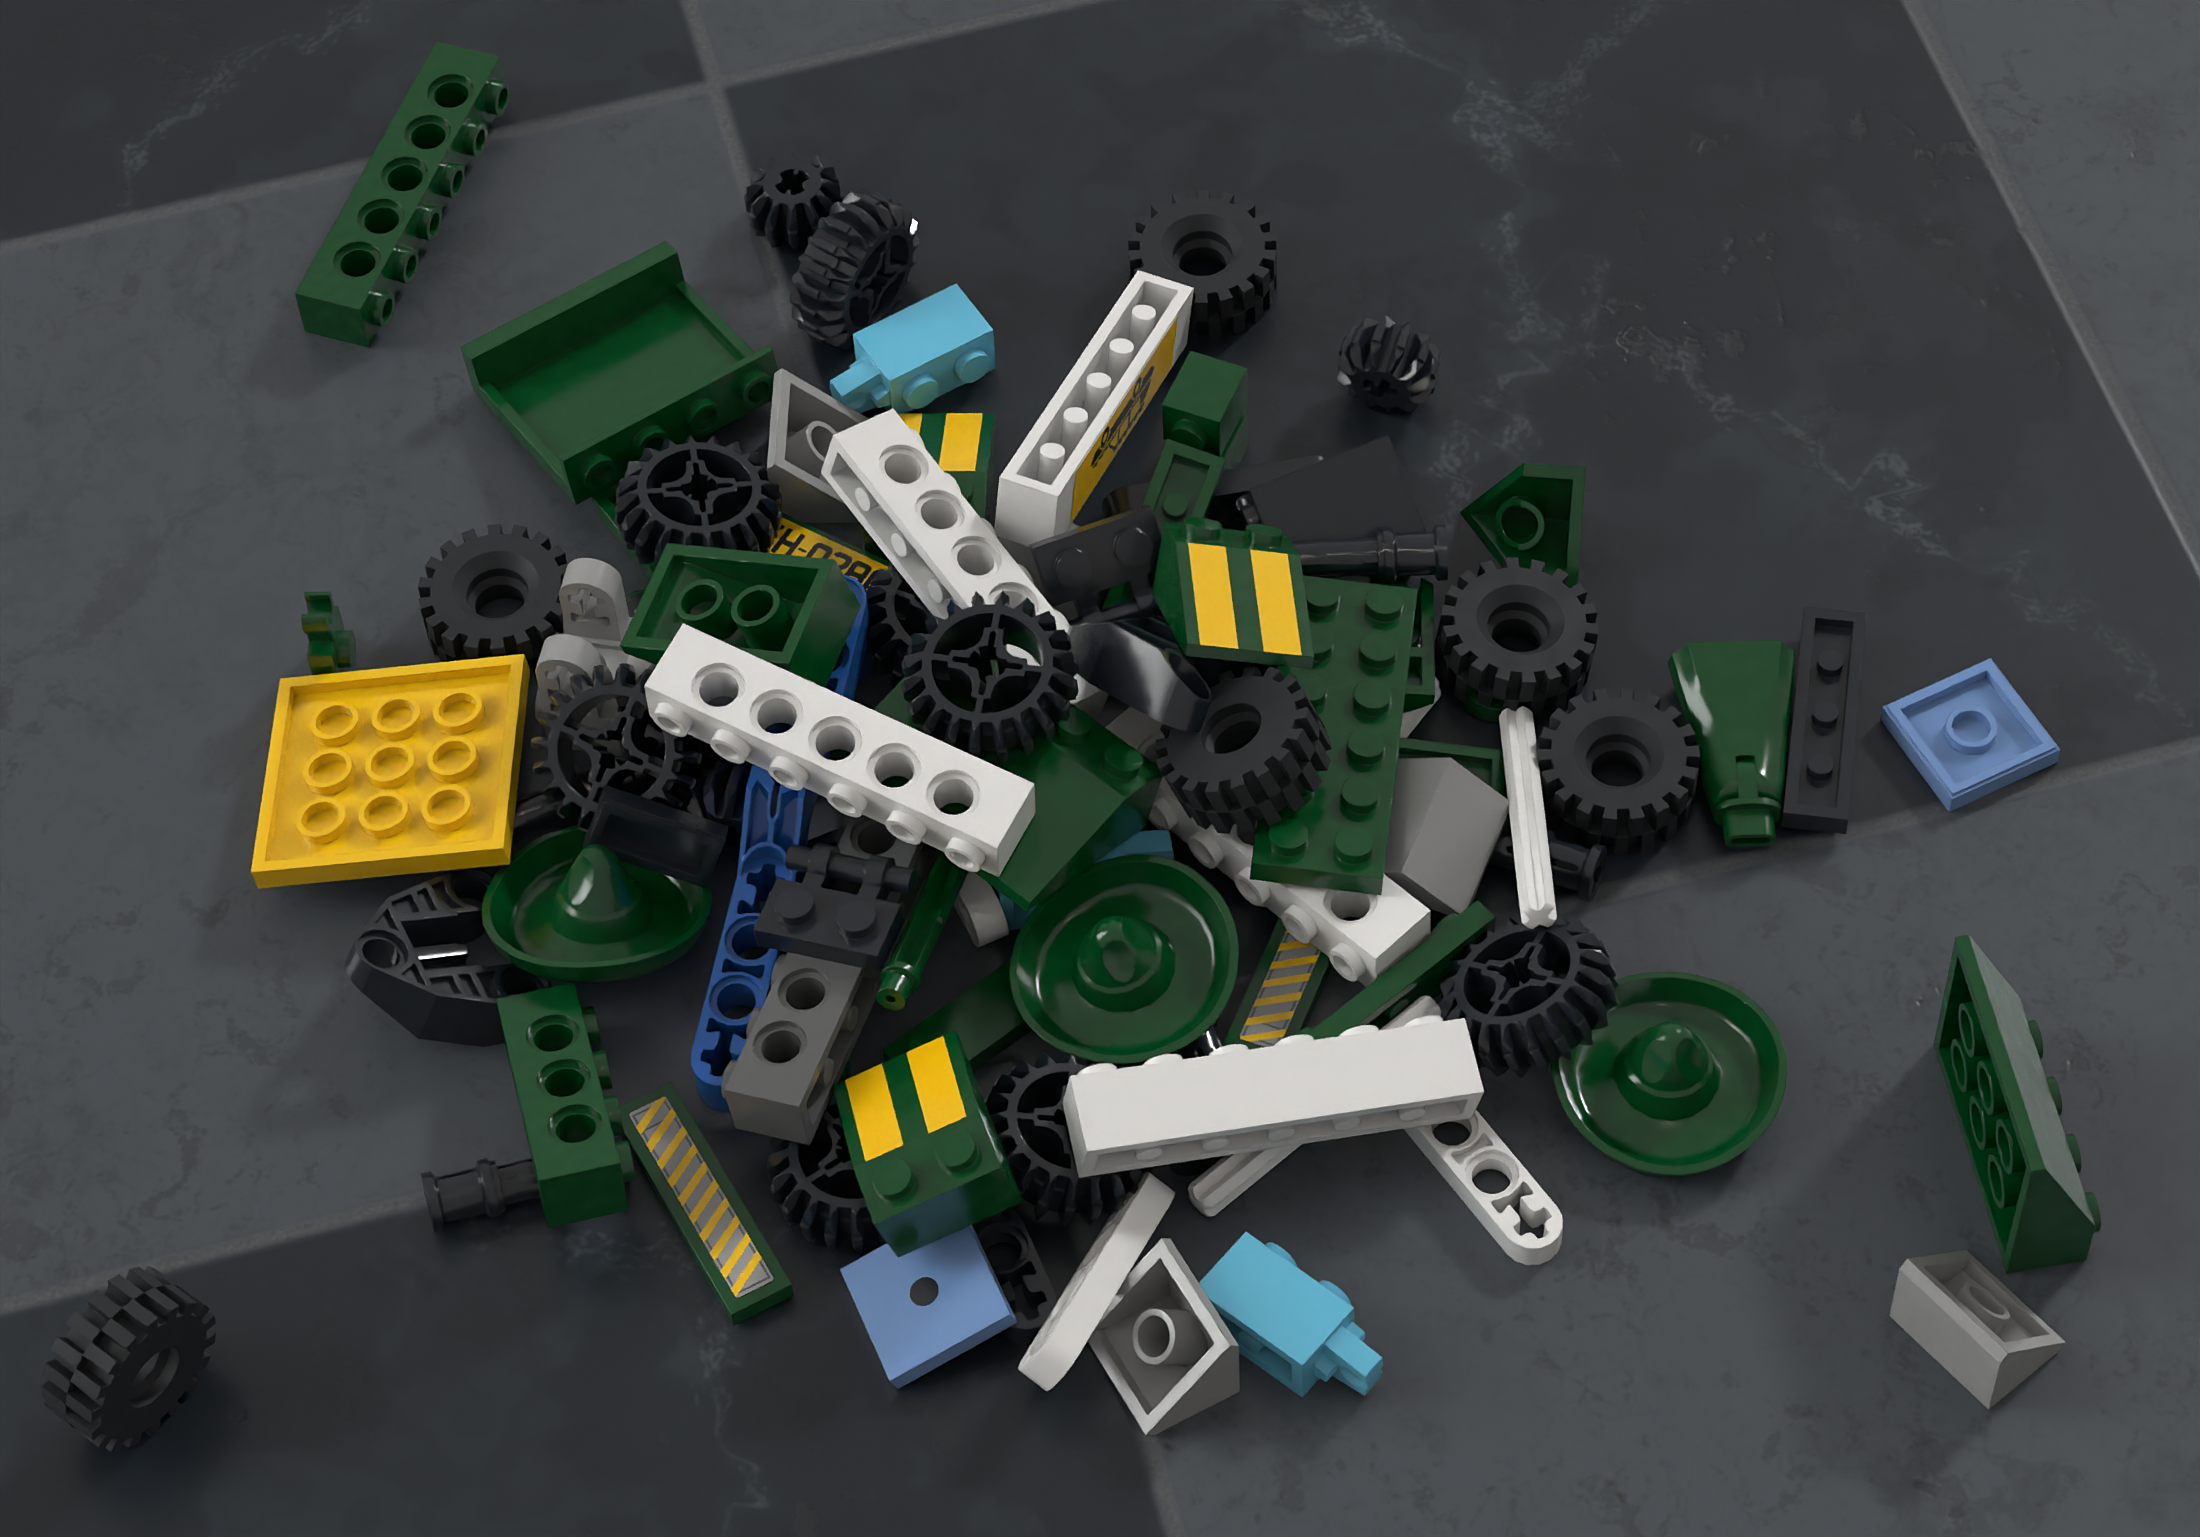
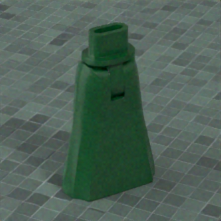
[1667,640,1795,848]

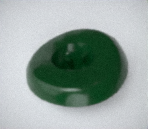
[482,825,712,983]
[1009,854,1239,1067]
[1551,972,1787,1178]

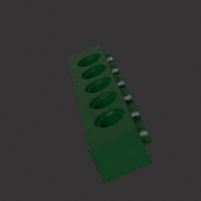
[295,41,510,348]

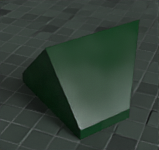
[1460,463,1586,588]

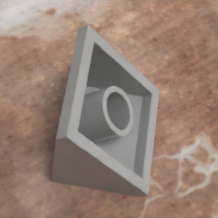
[767,368,869,523]
[1384,758,1509,915]
[1088,1238,1240,1435]
[1889,1250,2066,1410]

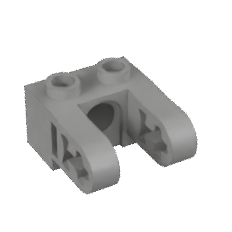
[535,558,633,756]

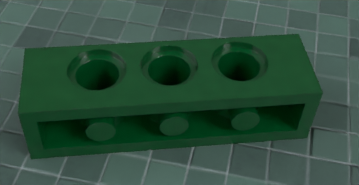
[496,982,636,1228]

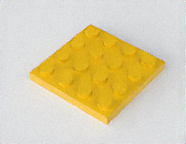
[251,654,530,889]

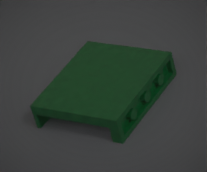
[460,241,778,505]

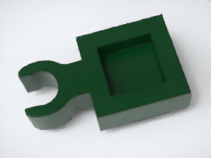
[301,591,356,675]

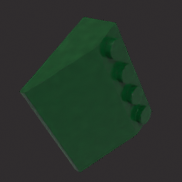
[829,648,1163,912]
[1934,935,2101,1274]

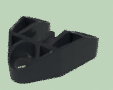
[1068,616,1249,733]
[344,868,552,1047]

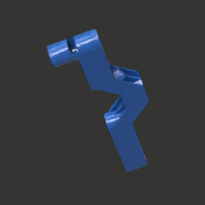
[691,574,873,1112]

